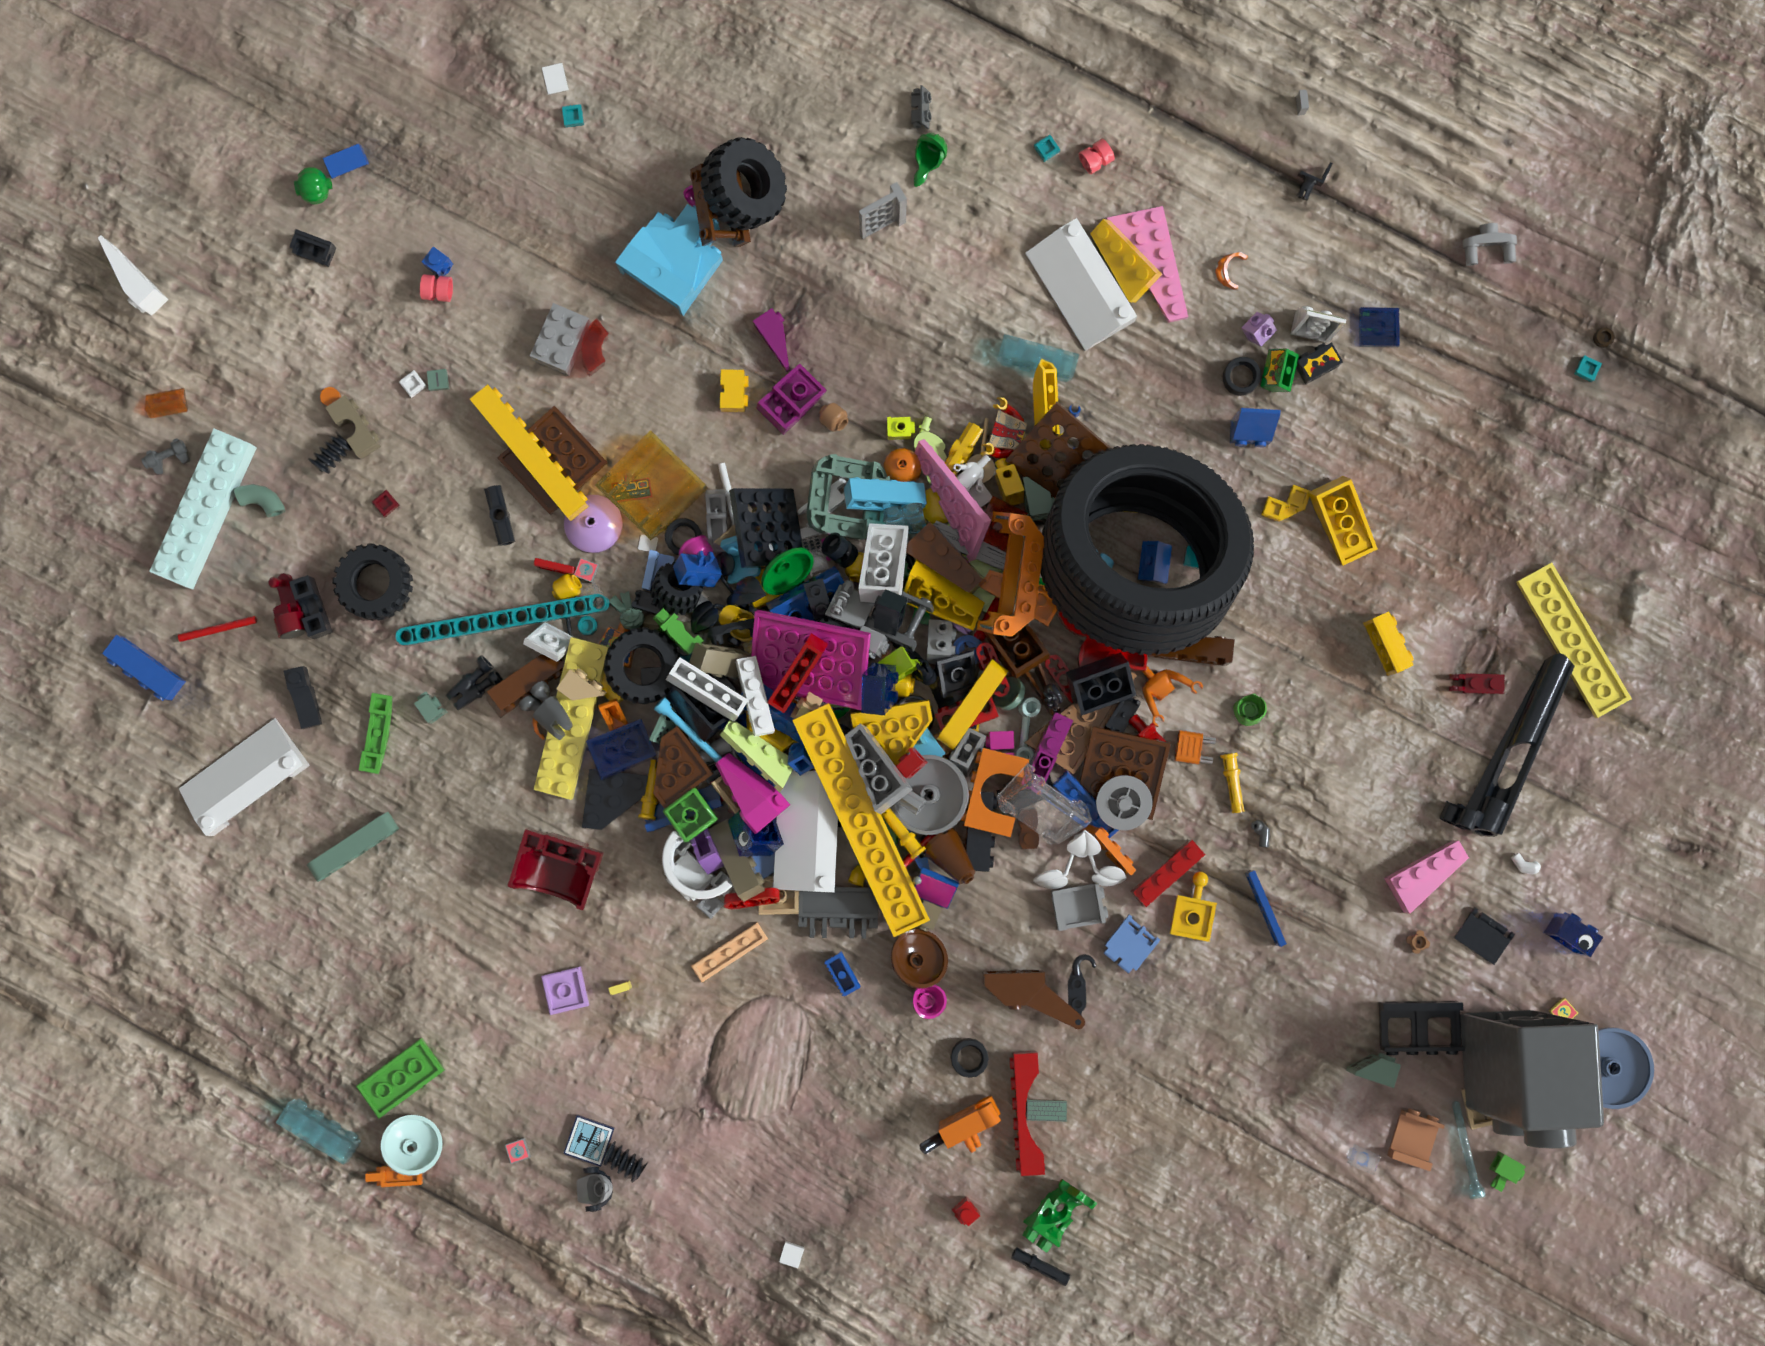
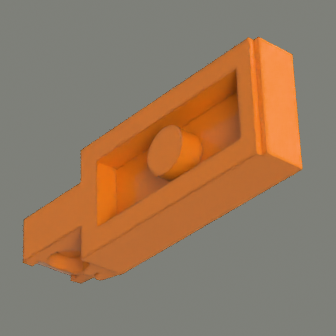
[365,1165,423,1187]

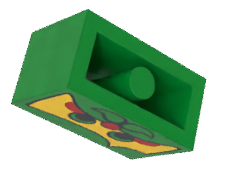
[1260,348,1299,392]

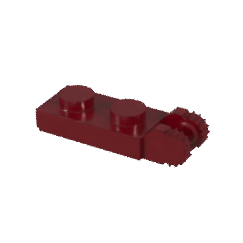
[1449,673,1505,695]

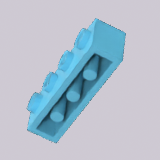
[844,477,927,513]

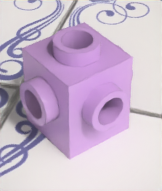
[1241,312,1277,346]

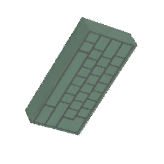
[1026,1099,1067,1122]

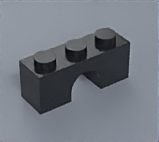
[289,575,333,639]

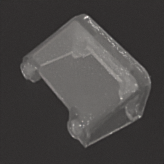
[997,763,1092,845]

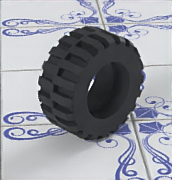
[332,543,413,621]
[604,627,680,705]

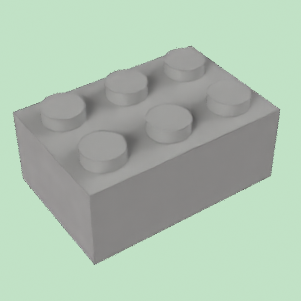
[530,303,592,376]

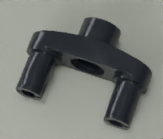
[893,643,937,685]

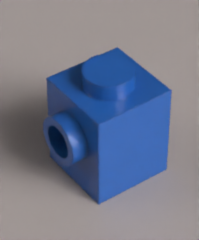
[422,247,453,277]
[788,741,814,776]

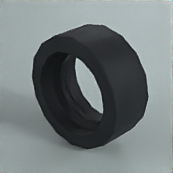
[1222,357,1261,396]
[665,518,702,555]
[950,1038,989,1078]

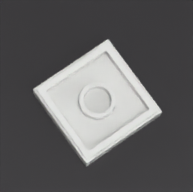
[523,622,573,662]

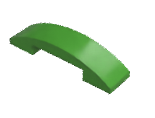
[359,693,392,774]

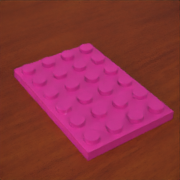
[751,610,871,710]

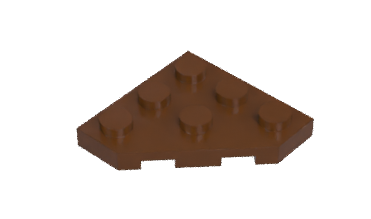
[653,726,714,809]

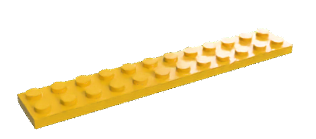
[792,703,930,937]

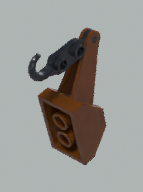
[984,624,1063,716]
[983,954,1096,1029]

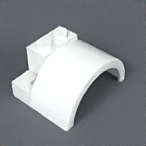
[662,831,734,901]

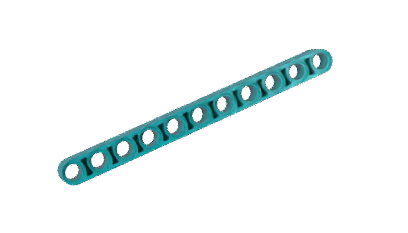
[396,594,609,645]

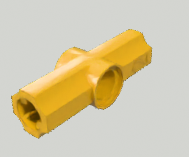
[944,422,983,476]

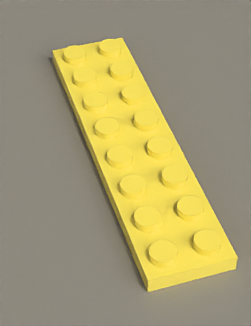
[1516,563,1632,718]
[534,637,609,800]

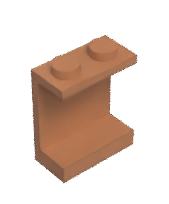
[1387,1108,1445,1171]

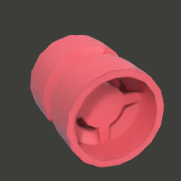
[1078,139,1115,174]
[420,274,453,302]

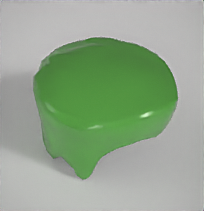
[1233,693,1267,726]

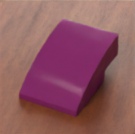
[756,363,827,435]

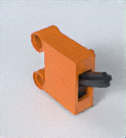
[919,1095,1001,1154]

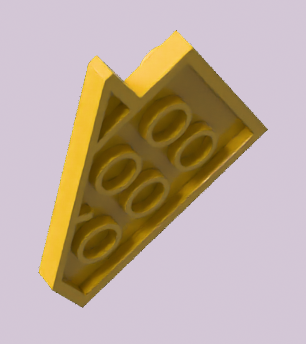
[850,699,933,766]

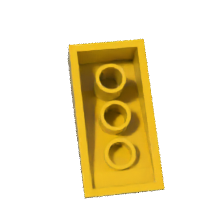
[1308,476,1378,566]

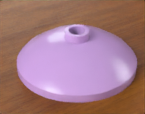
[564,495,623,553]

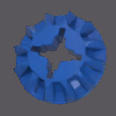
[953,635,984,664]

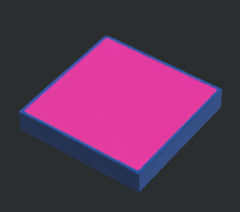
[914,867,959,909]

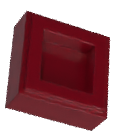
[372,490,400,517]

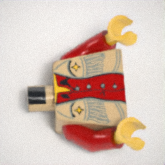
[981,397,1027,459]

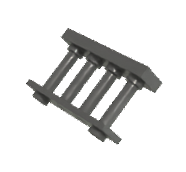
[860,575,934,652]

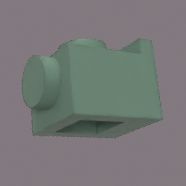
[414,692,448,724]

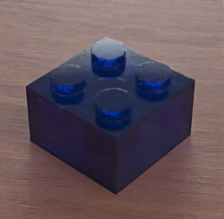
[861,663,899,716]

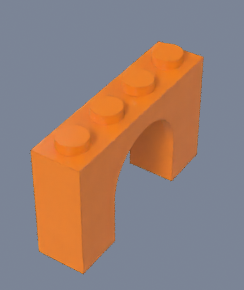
[961,748,1030,837]

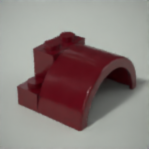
[508,828,604,910]

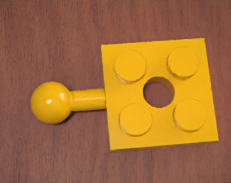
[1169,871,1217,942]

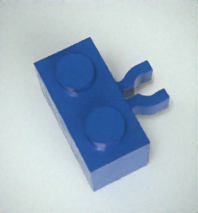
[673,551,722,587]

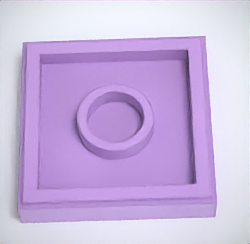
[541,967,589,1015]

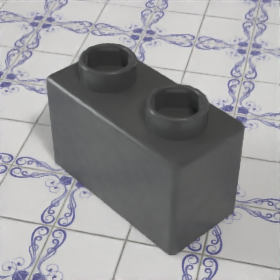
[1460,1010,1604,1149]

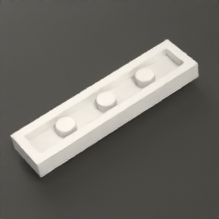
[735,656,775,737]

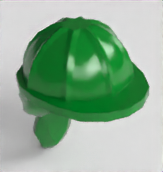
[914,133,948,187]

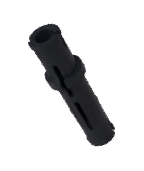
[1011,1247,1070,1286]

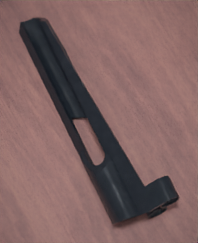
[1439,653,1575,837]

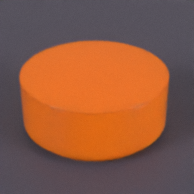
[320,387,341,406]

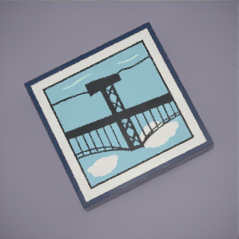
[563,1115,615,1167]

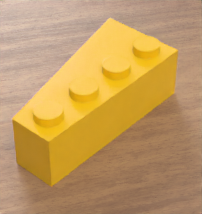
[904,560,985,631]

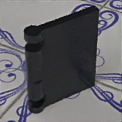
[1454,907,1515,965]

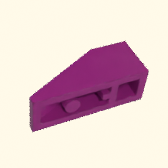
[753,308,790,372]

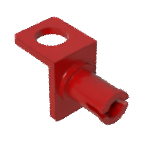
[1129,714,1166,742]

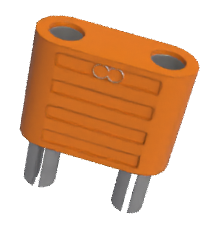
[1175,730,1216,765]

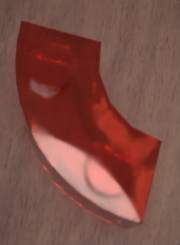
[581,318,609,377]

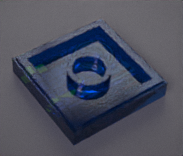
[1359,307,1400,347]

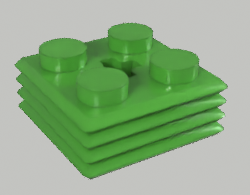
[663,788,718,842]

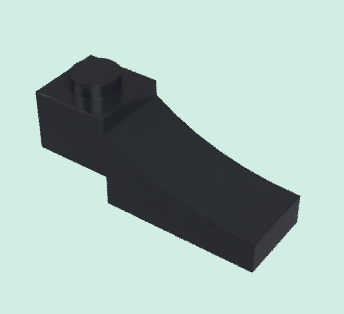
[283,666,322,729]

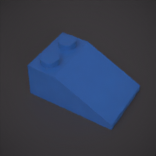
[1230,408,1281,448]

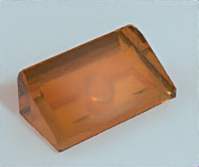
[145,388,188,418]

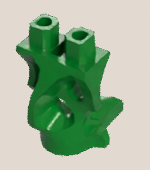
[1022,1179,1097,1253]

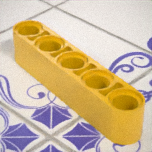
[937,659,1008,750]

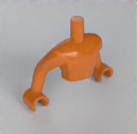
[1142,666,1203,727]

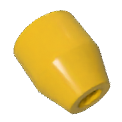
[848,865,866,887]

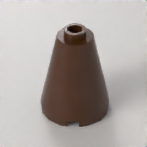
[923,828,975,884]

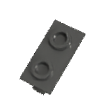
[911,85,932,129]

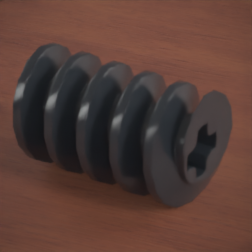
[308,431,353,474]
[604,1141,648,1183]

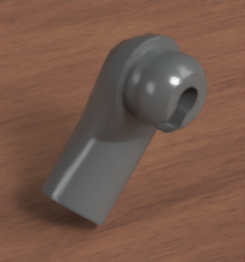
[1251,820,1270,847]

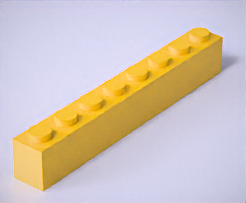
[470,384,589,521]

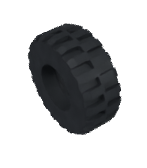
[700,137,787,230]

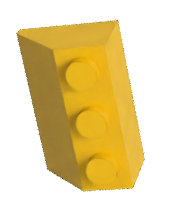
[1363,612,1414,676]

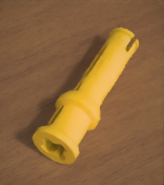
[1220,752,1245,813]
[638,760,659,821]
[881,808,926,860]

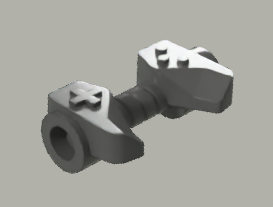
[141,438,190,475]

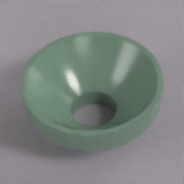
[993,677,1025,711]

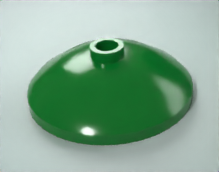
[761,548,814,595]

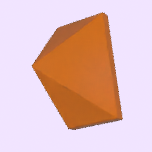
[598,698,630,735]

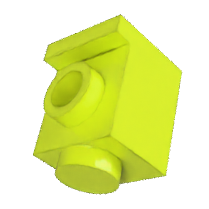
[887,417,915,440]

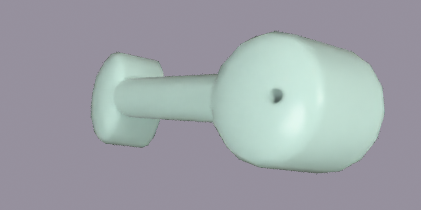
[1014,697,1041,766]

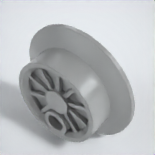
[1096,775,1152,830]

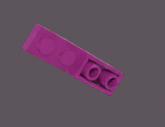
[1022,712,1073,793]

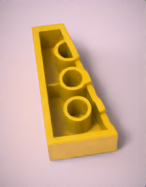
[1090,219,1162,303]

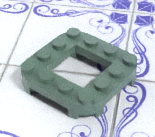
[806,454,890,540]

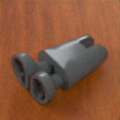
[519,681,573,740]

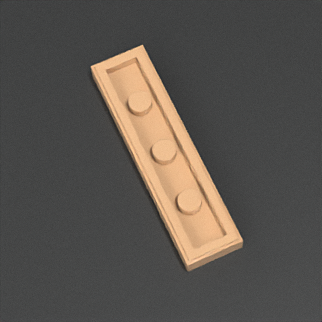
[691,922,768,983]

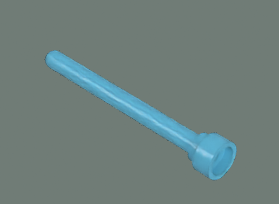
[654,697,723,763]

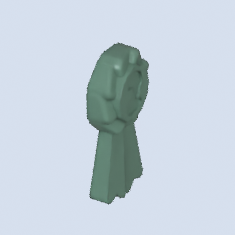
[609,591,645,630]

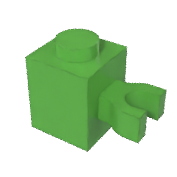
[1489,1151,1526,1192]

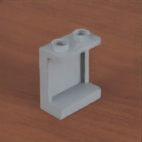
[1050,883,1108,931]

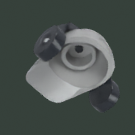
[577,1166,613,1212]

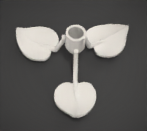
[1033,830,1127,889]

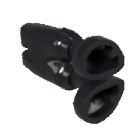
[445,655,503,710]

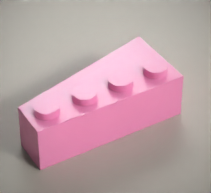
[1384,840,1469,914]

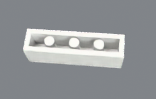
[666,657,748,722]

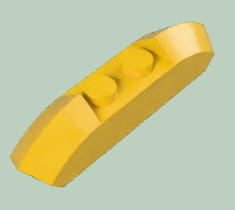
[1033,359,1060,449]

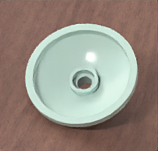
[381,1115,443,1176]

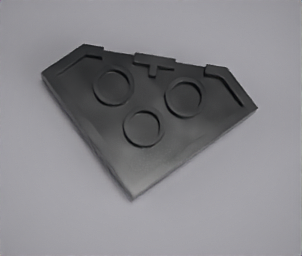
[582,769,648,830]

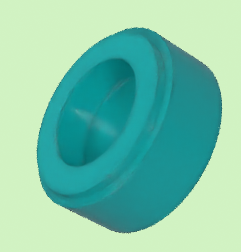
[577,616,598,636]

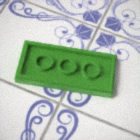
[356,1038,445,1119]

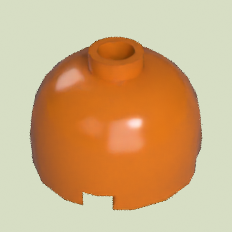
[883,448,922,482]

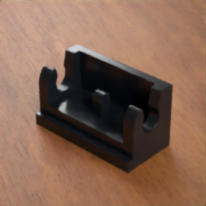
[290,229,336,267]
[631,590,673,615]
[1104,698,1141,732]

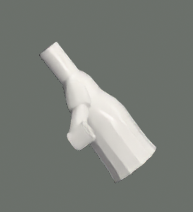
[953,455,991,493]

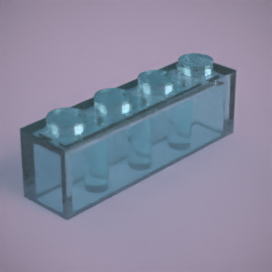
[997,334,1079,382]
[276,1099,361,1165]

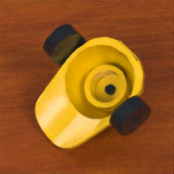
[719,605,758,647]

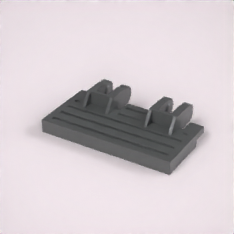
[798,887,878,939]

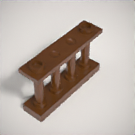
[690,163,751,247]

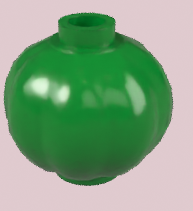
[294,167,333,205]

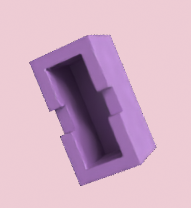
[690,828,724,875]

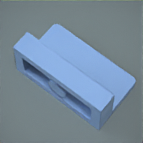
[642,550,675,592]

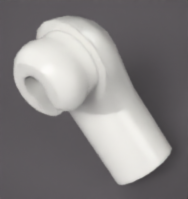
[1511,853,1541,875]

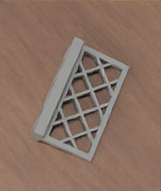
[859,182,907,239]

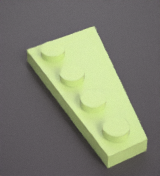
[720,720,793,793]

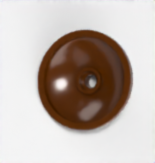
[891,929,948,989]

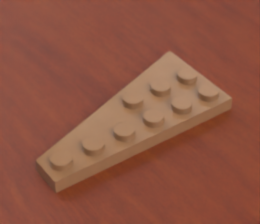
[1024,672,1137,775]

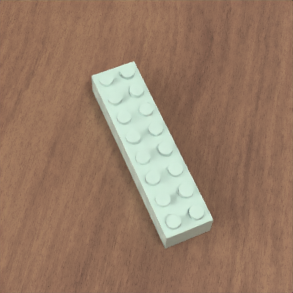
[149,429,257,589]

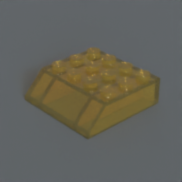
[595,430,708,540]

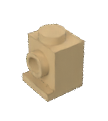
[791,692,823,719]

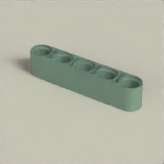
[307,812,399,882]

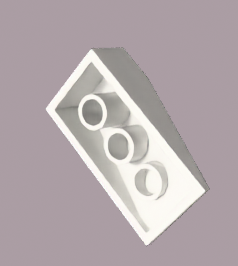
[98,235,169,315]
[1290,306,1346,343]
[859,523,909,603]

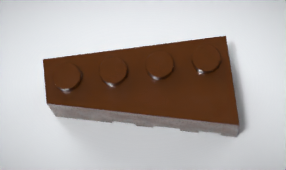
[1148,636,1235,666]

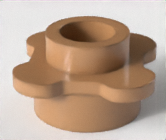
[1406,930,1430,954]

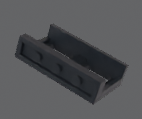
[1379,1001,1465,1055]

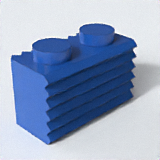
[825,951,861,997]

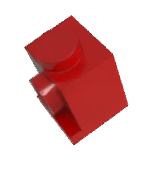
[896,747,928,778]
[951,1196,980,1227]

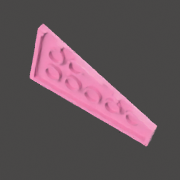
[1106,206,1188,323]
[915,439,991,562]

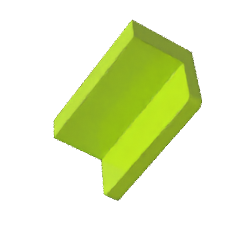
[872,647,921,687]

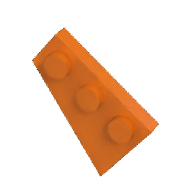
[1079,823,1136,876]

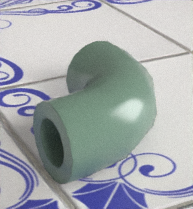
[234,484,286,517]

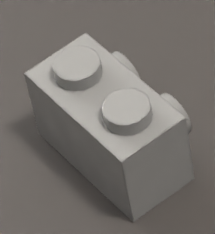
[927,620,956,664]
[860,625,890,659]
[948,728,986,777]

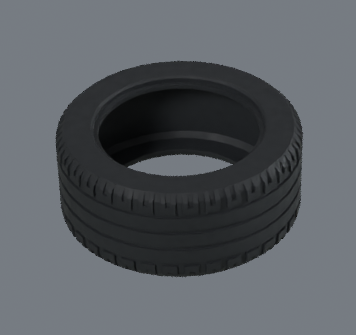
[1040,444,1254,655]

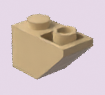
[556,668,606,700]

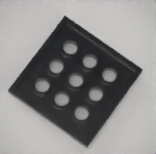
[729,488,803,568]

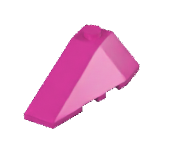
[715,753,790,834]

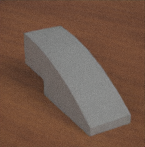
[705,489,728,552]

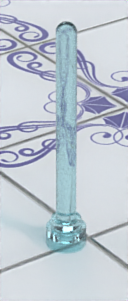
[1452,1101,1486,1199]

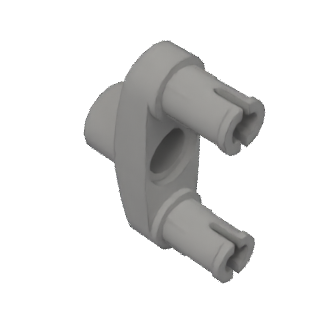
[1463,223,1517,266]

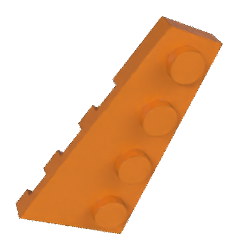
[980,570,1057,627]

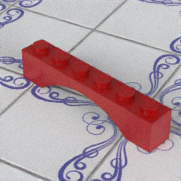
[1009,1051,1045,1176]

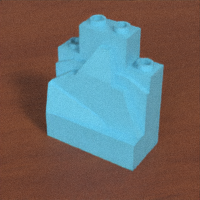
[615,204,723,316]

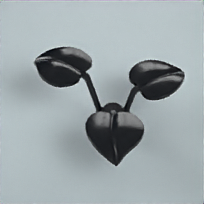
[691,551,766,634]

